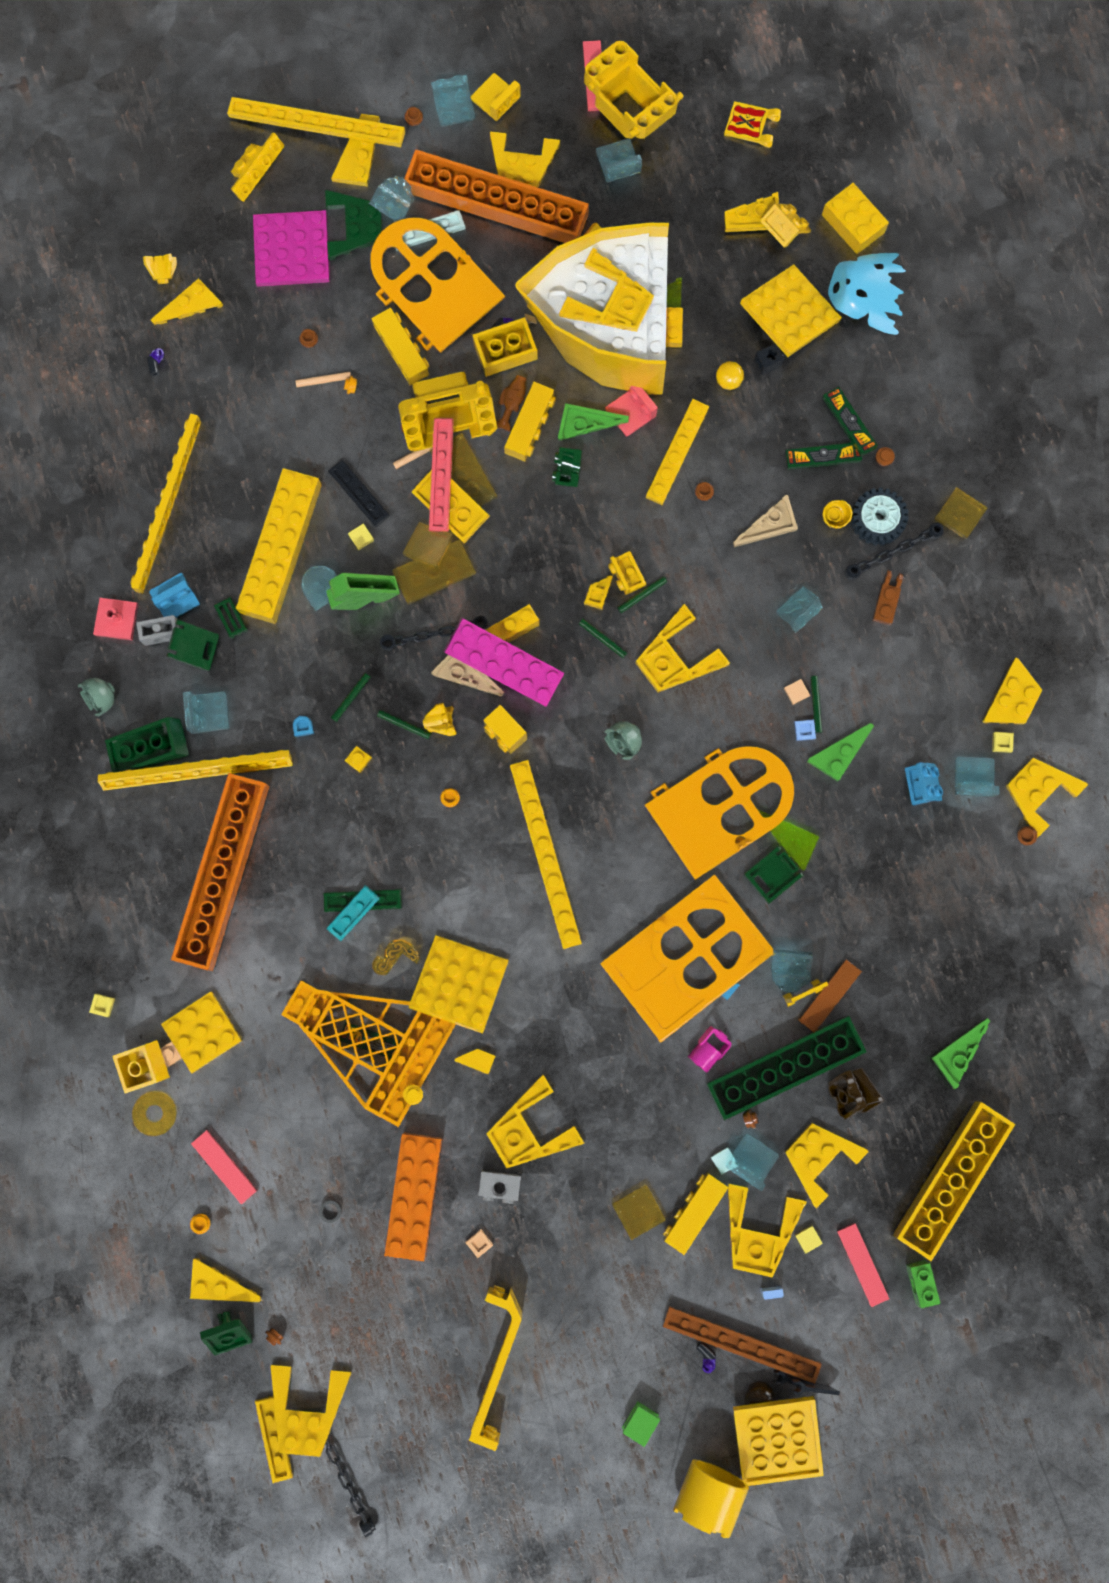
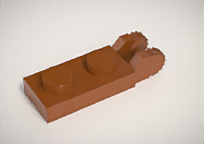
[872,570,903,626]

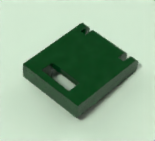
[166,620,219,671]
[744,846,804,904]

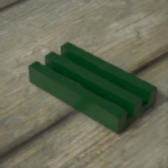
[214,597,248,639]

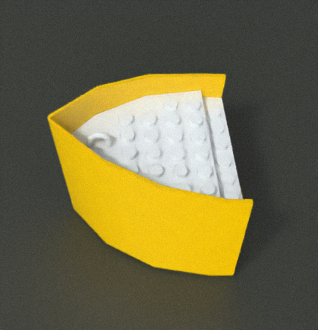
[515,223,683,395]

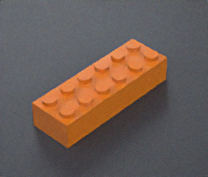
[384,1133,443,1262]

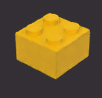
[483,705,527,754]
[112,1040,170,1093]

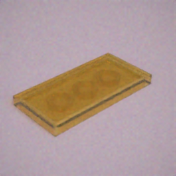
[429,433,497,507]
[392,540,476,605]

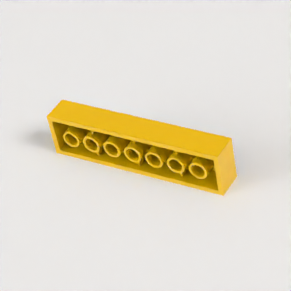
[236,468,322,624]
[892,1101,1015,1261]

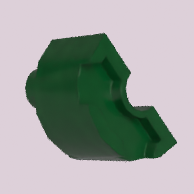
[552,447,582,487]

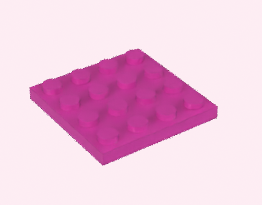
[253,210,330,287]

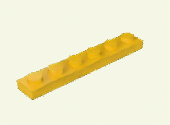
[646,399,709,505]

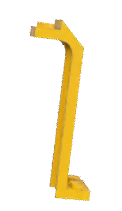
[469,1286,522,1451]

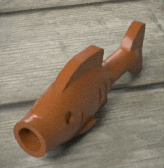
[496,375,527,432]

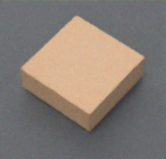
[784,679,810,705]
[465,1229,494,1258]

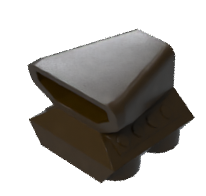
[828,1068,884,1120]

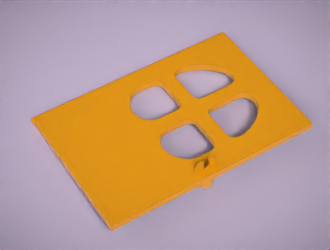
[600,874,776,1043]

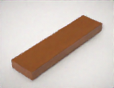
[798,959,862,1032]

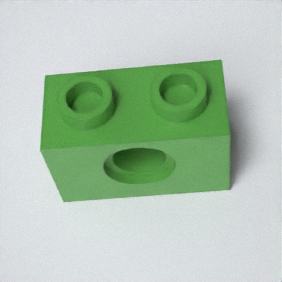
[906,1260,940,1308]

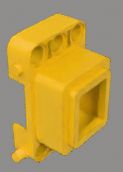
[584,41,683,139]
[398,372,497,451]

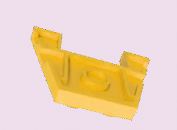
[490,131,560,187]
[1006,758,1088,837]
[785,1123,869,1208]

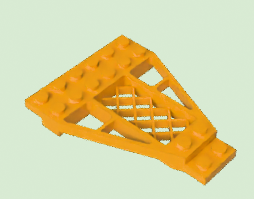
[281,980,456,1127]

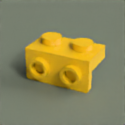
[608,551,646,595]

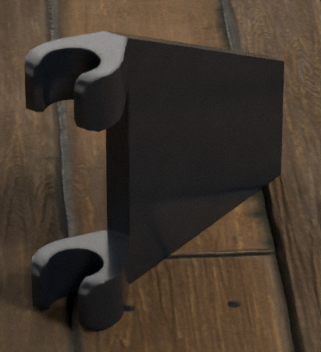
[772,1370,840,1395]

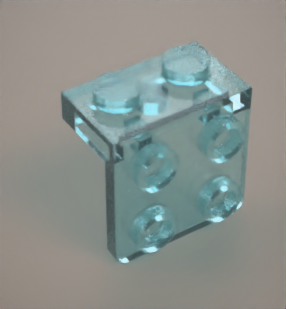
[431,75,475,126]

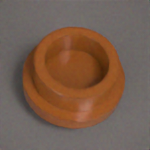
[405,107,423,126]
[299,329,318,348]
[876,447,895,466]
[695,482,714,501]
[1018,826,1038,845]
[743,1109,759,1129]
[265,1327,284,1346]

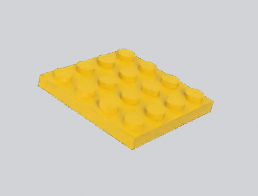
[740,264,842,357]
[409,935,509,1034]
[733,1396,824,1486]

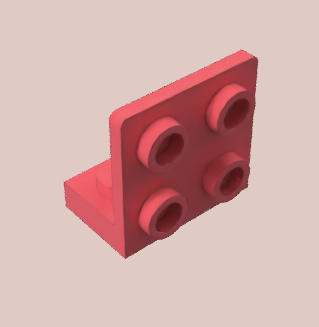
[605,386,658,437]

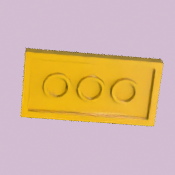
[412,469,490,543]

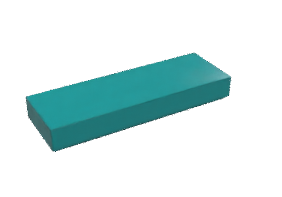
[326,885,380,941]

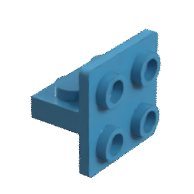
[149,573,200,618]
[905,762,943,805]

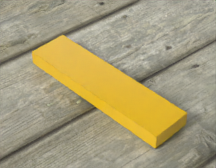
[255,1395,293,1483]

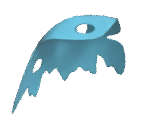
[828,253,906,335]

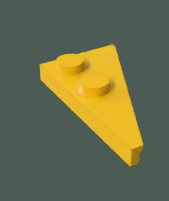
[151,278,223,325]
[190,1258,261,1302]

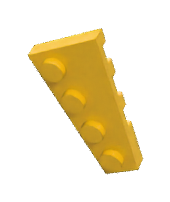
[331,114,380,187]

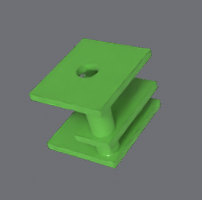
[622,1401,660,1447]

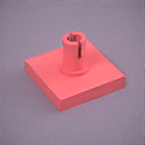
[93,598,139,640]

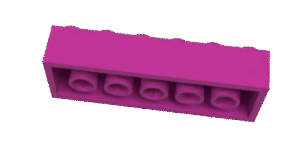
[443,617,564,707]

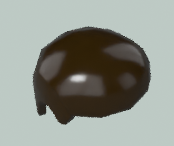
[744,1381,775,1405]

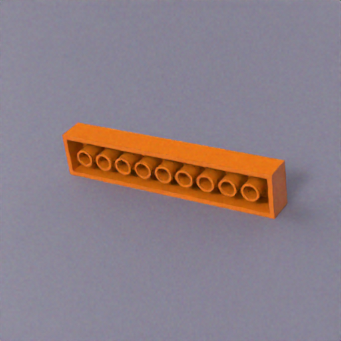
[403,149,589,243]
[171,773,270,971]

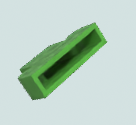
[326,573,400,610]

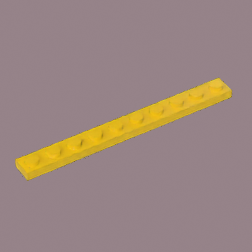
[227,97,406,147]
[131,414,202,594]
[98,750,293,791]
[510,760,582,950]

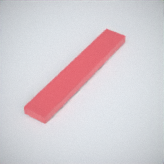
[429,418,454,532]

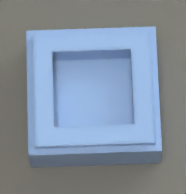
[794,720,816,741]
[760,1286,784,1300]

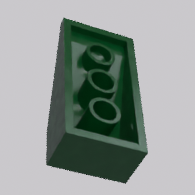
[105,717,189,773]

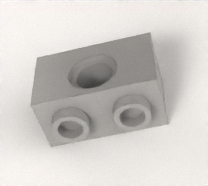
[136,615,180,646]
[478,1170,521,1204]

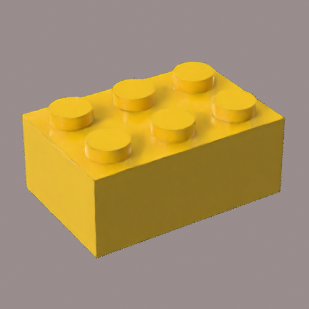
[822,183,889,254]
[472,317,538,377]

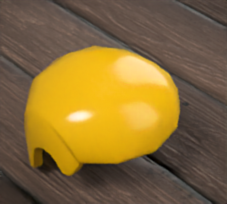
[716,361,744,390]
[822,500,853,529]

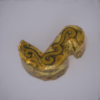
[372,939,420,975]

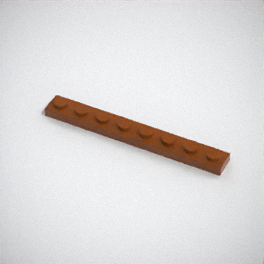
[662,1306,822,1384]

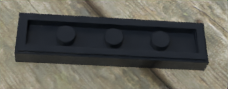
[328,460,390,528]

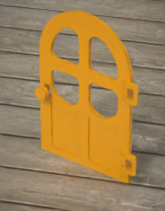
[371,218,505,353]
[645,747,794,880]

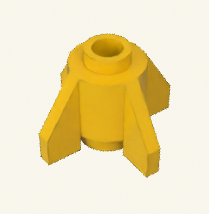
[143,254,177,284]
[423,703,457,736]

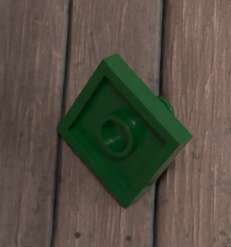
[200,1312,253,1356]

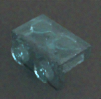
[776,586,822,632]

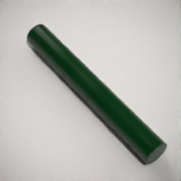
[617,576,667,614]
[579,619,627,659]
[331,673,371,722]
[810,676,823,733]
[377,710,432,740]

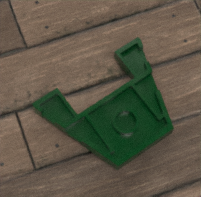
[325,190,382,260]

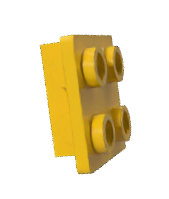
[471,73,521,122]
[760,204,811,247]

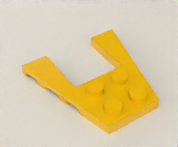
[559,248,654,332]
[635,604,730,693]
[486,1075,584,1168]
[728,1184,807,1277]
[271,1365,352,1457]

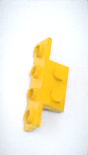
[230,132,284,202]

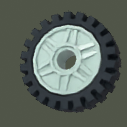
[851,488,909,546]

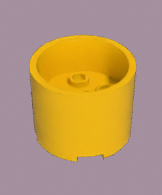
[673,1459,749,1538]

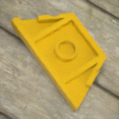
[982,658,1042,724]

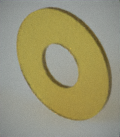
[132,1091,177,1136]

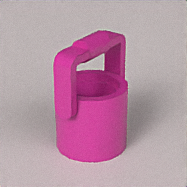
[687,1026,732,1073]

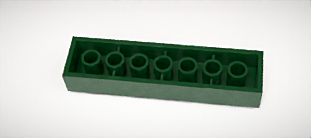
[705,1016,867,1121]

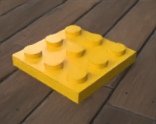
[161,992,243,1074]

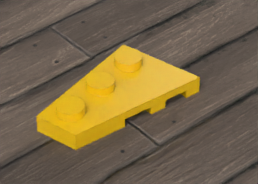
[724,192,779,232]

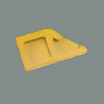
[584,575,613,610]
[455,1049,495,1074]

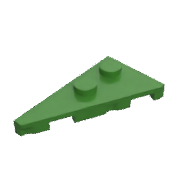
[558,403,629,440]
[807,723,874,782]
[931,1018,990,1089]

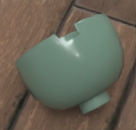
[78,678,115,717]
[605,721,642,760]

